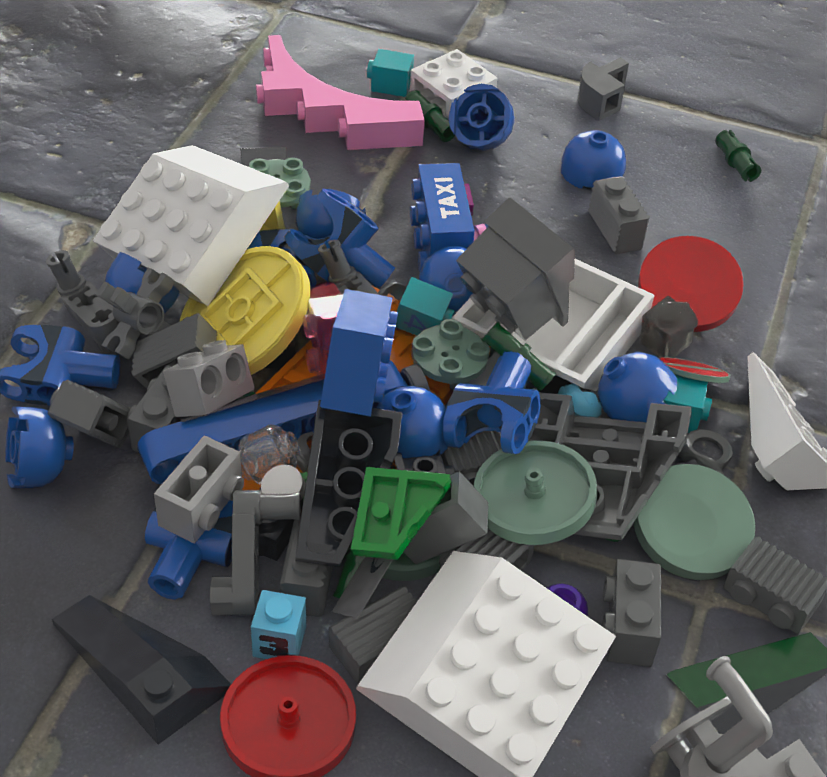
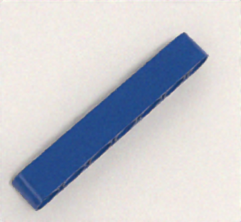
[137,361,408,484]

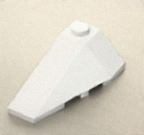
[747,352,827,490]

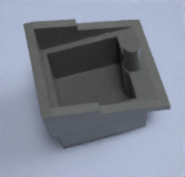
[456,197,575,341]

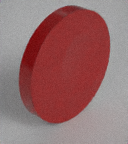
[638,236,744,332]
[220,655,356,777]

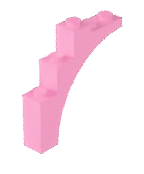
[256,35,424,150]

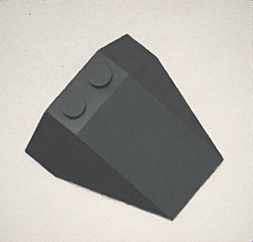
[528,393,692,540]

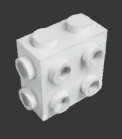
[409,49,498,120]

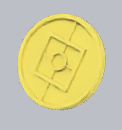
[179,246,310,375]

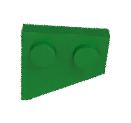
[351,467,451,560]

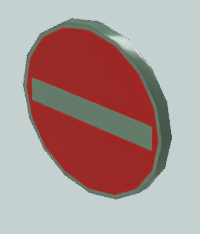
[659,357,731,383]

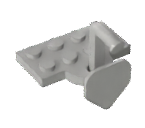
[650,656,826,777]

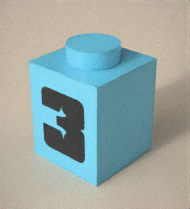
[251,590,306,659]

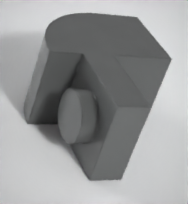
[577,57,629,121]

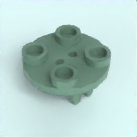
[249,157,311,209]
[411,319,490,391]

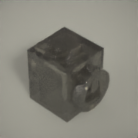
[640,296,698,358]

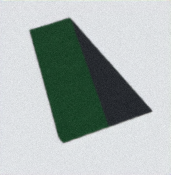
[666,632,827,734]

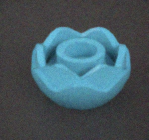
[558,383,602,418]

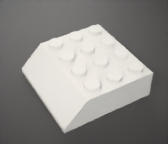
[92,145,289,306]
[452,259,654,391]
[356,551,616,777]

